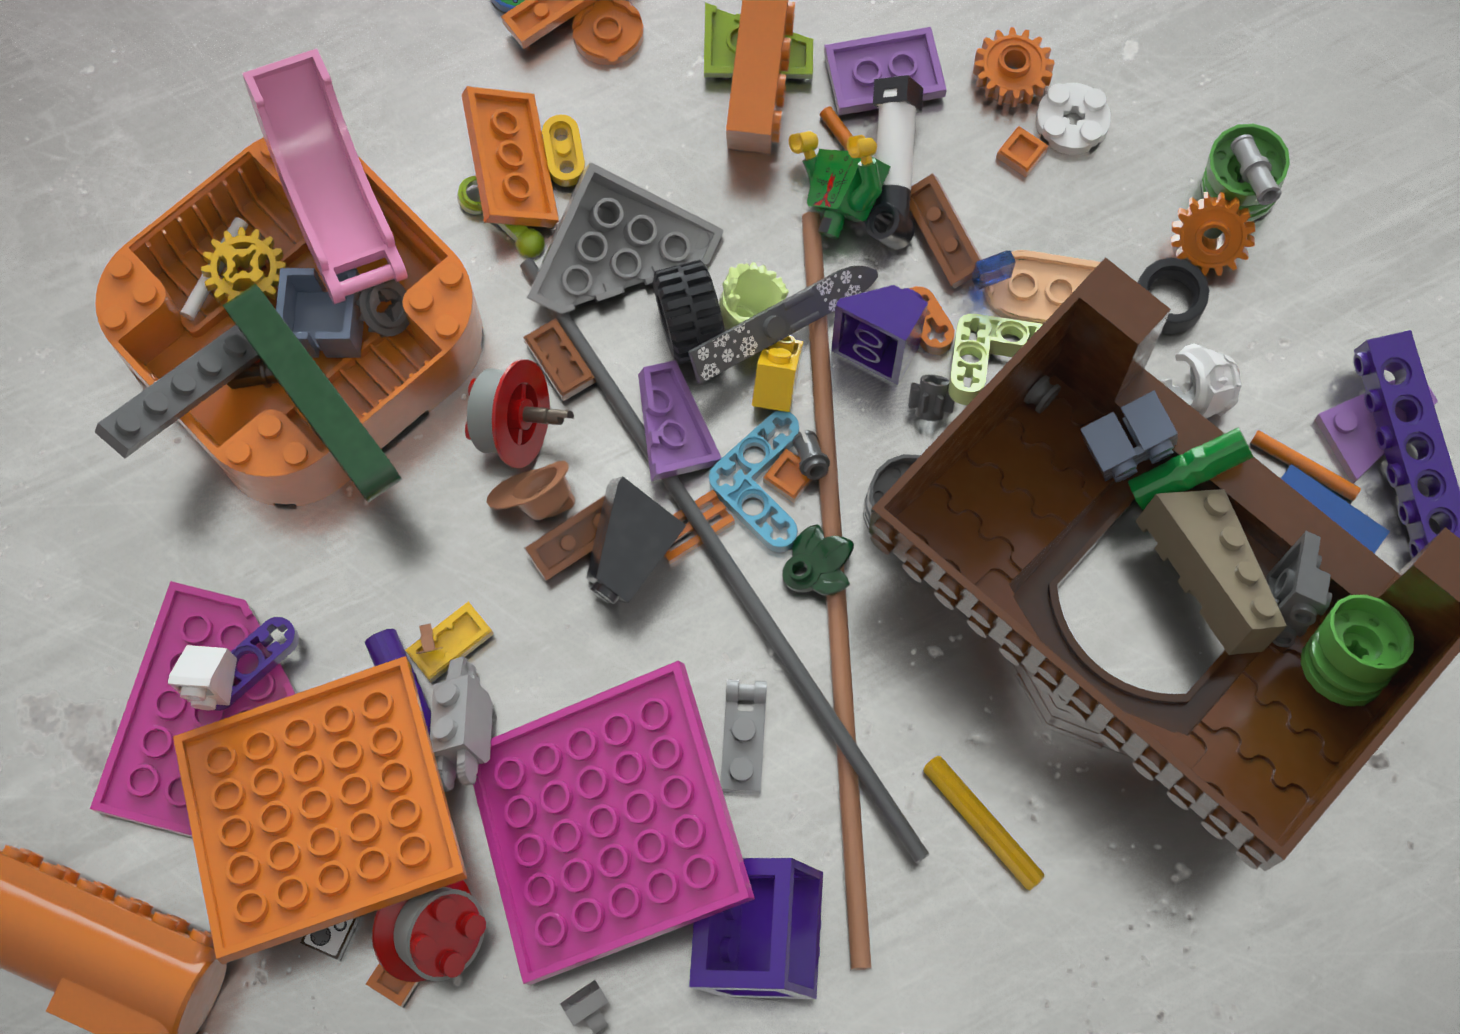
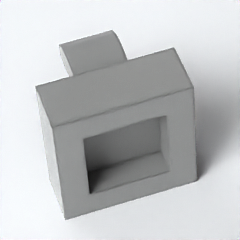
[560,980,609,1034]

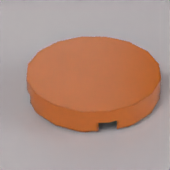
[572,0,644,65]

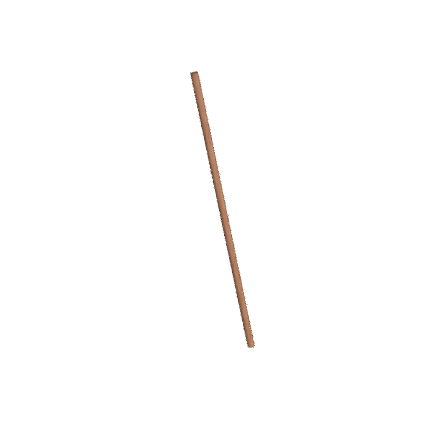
[802,212,872,970]

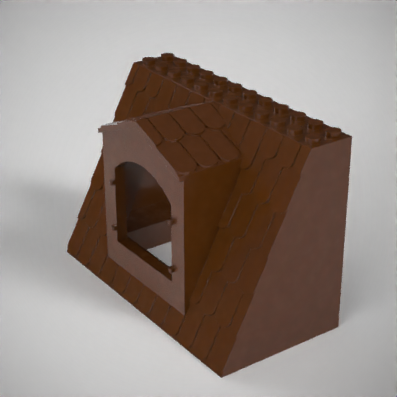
[869,257,1460,871]

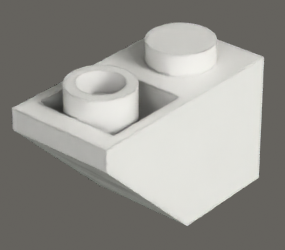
[168,645,237,710]

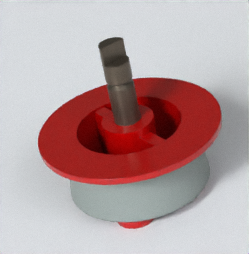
[465,359,574,468]
[372,880,486,982]

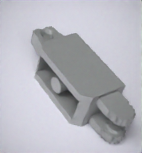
[430,656,493,792]

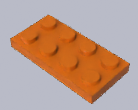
[461,86,559,228]

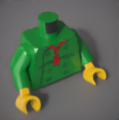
[788,131,891,239]

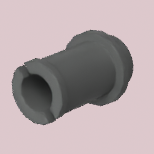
[793,430,830,480]

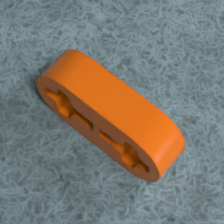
[909,286,955,355]

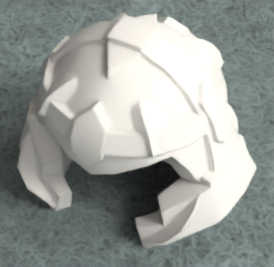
[1161,344,1242,419]

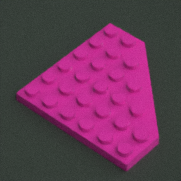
[90,581,297,837]

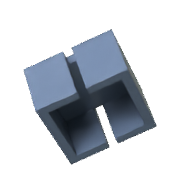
[276,268,364,358]
[1080,391,1178,483]

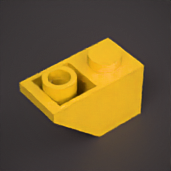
[752,335,804,412]

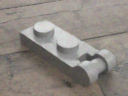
[720,679,767,794]

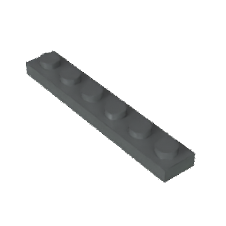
[95,325,260,459]

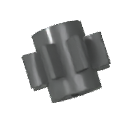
[908,374,955,421]

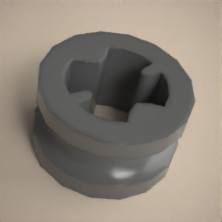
[1024,375,1062,414]

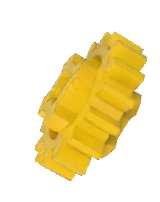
[201,227,287,303]

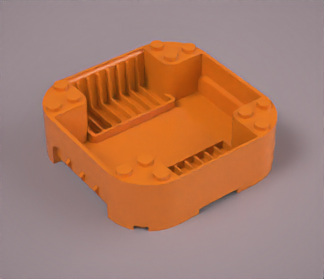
[95,137,483,506]

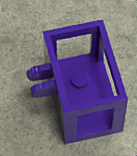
[689,858,823,999]

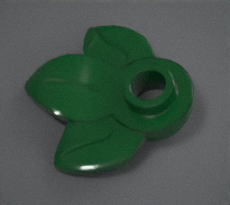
[782,524,854,595]

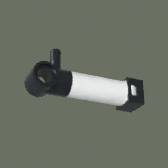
[865,75,923,250]

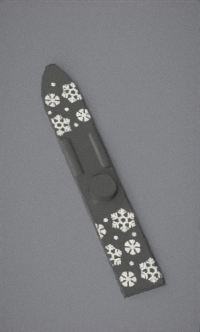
[688,266,878,384]

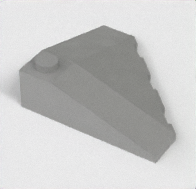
[527,162,724,315]

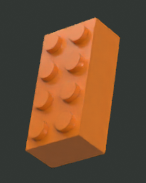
[726,0,796,154]

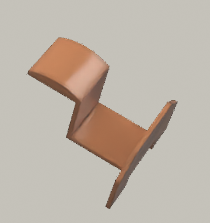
[416,623,443,654]

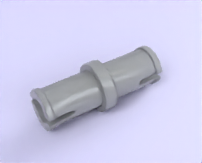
[1231,134,1282,205]

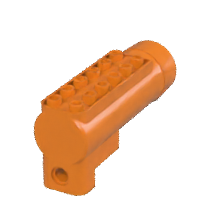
[0,844,227,1034]

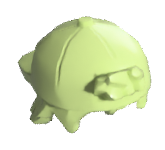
[719,262,789,331]

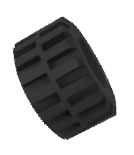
[653,259,725,364]

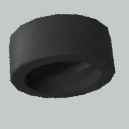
[1137,257,1210,334]

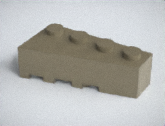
[1136,489,1287,655]

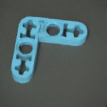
[709,411,799,553]

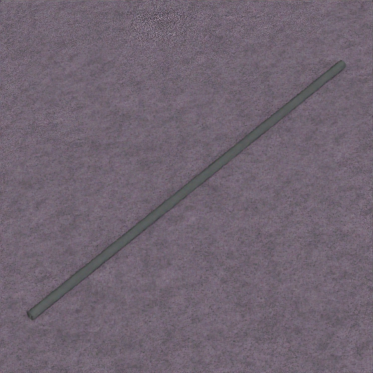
[520,258,929,863]

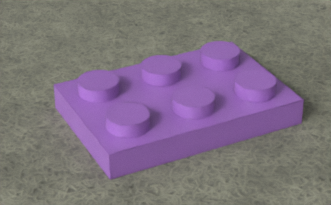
[824,27,947,115]

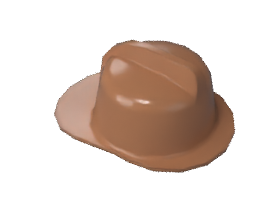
[486,461,575,520]

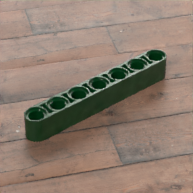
[222,283,402,503]

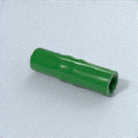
[1128,427,1254,511]

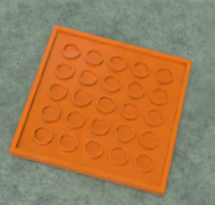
[173,656,467,964]

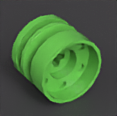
[1201,123,1290,221]
[1301,595,1414,706]

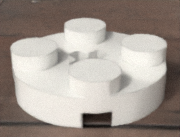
[1036,83,1111,155]

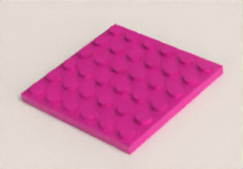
[473,660,755,985]

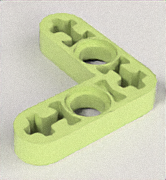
[948,314,1043,405]

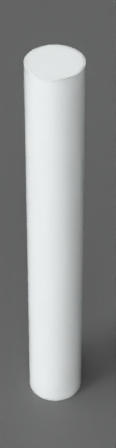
[180,217,248,320]

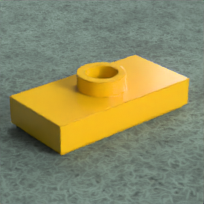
[405,601,494,683]

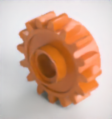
[973,27,1055,107]
[1171,192,1256,276]

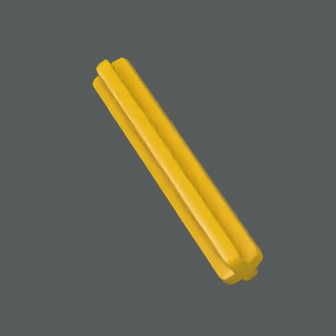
[923,756,1045,890]

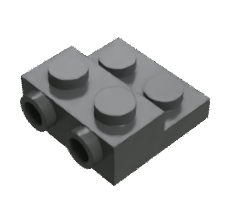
[1266,531,1332,647]

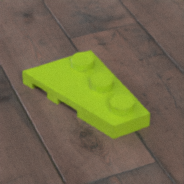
[704,2,814,79]

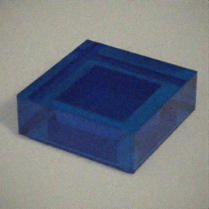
[972,250,1016,290]

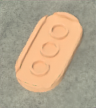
[984,250,1101,324]

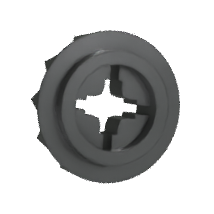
[355,279,409,338]

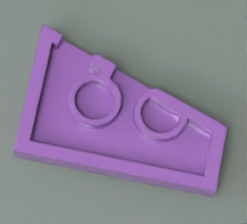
[638,360,722,481]
[1315,380,1438,484]

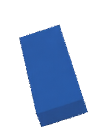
[1281,464,1390,554]

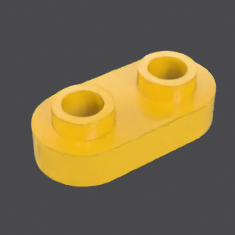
[542,114,586,187]

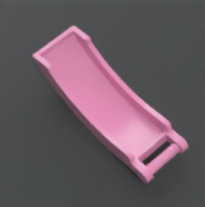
[242,48,408,305]

